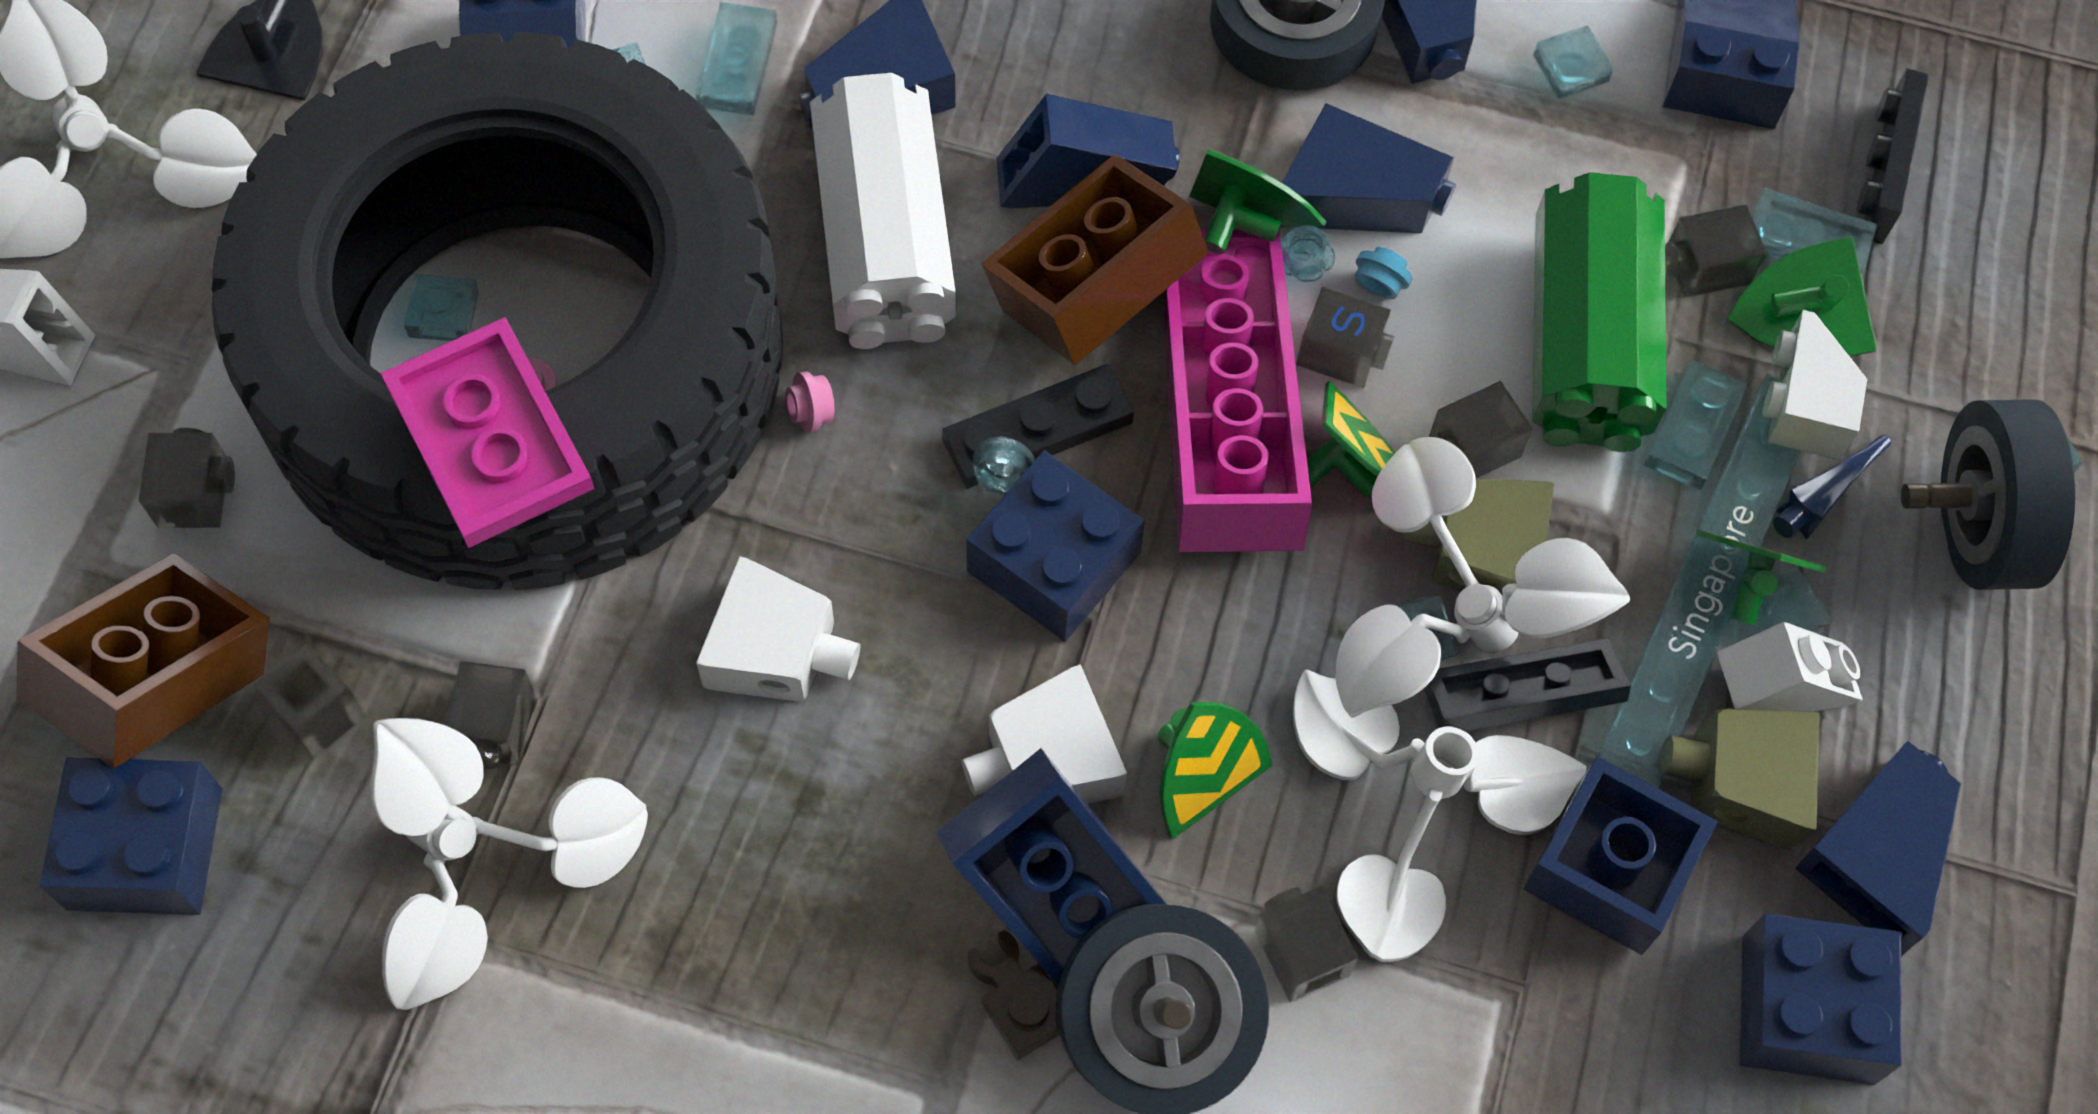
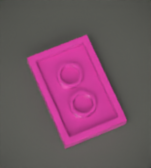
[381,317,594,548]

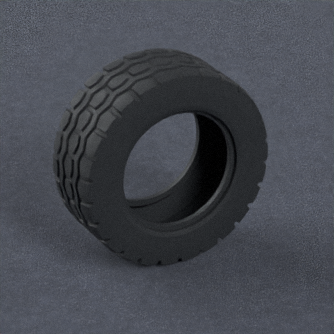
[211,32,783,590]

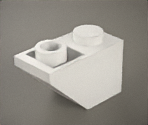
[1762,310,1867,460]
[1717,622,1862,712]

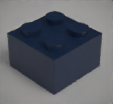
[966,450,1145,642]
[1523,756,1718,955]
[39,757,223,915]
[1740,913,1902,1085]

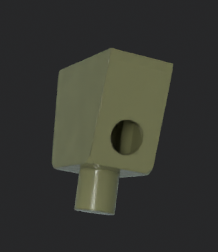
[1401,478,1555,595]
[1660,709,1820,849]

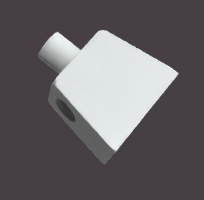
[0,269,95,386]
[696,556,861,702]
[962,664,1127,804]

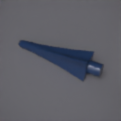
[1773,435,1892,539]

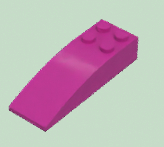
[1163,229,1312,552]

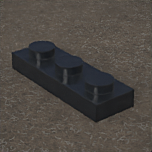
[1856,68,1930,244]
[942,363,1134,489]
[1424,638,1631,731]

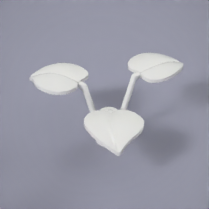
[0,0,257,258]
[1335,437,1630,718]
[1292,670,1586,962]
[370,718,648,1010]

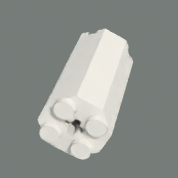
[810,73,956,349]

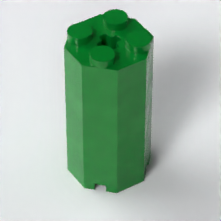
[1532,172,1666,452]

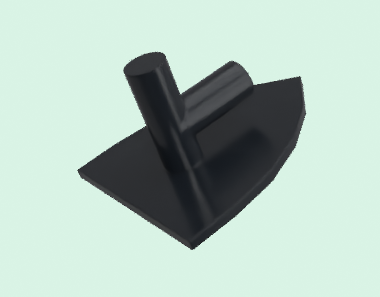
[196,0,323,101]

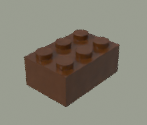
[981,154,1209,365]
[16,553,270,769]

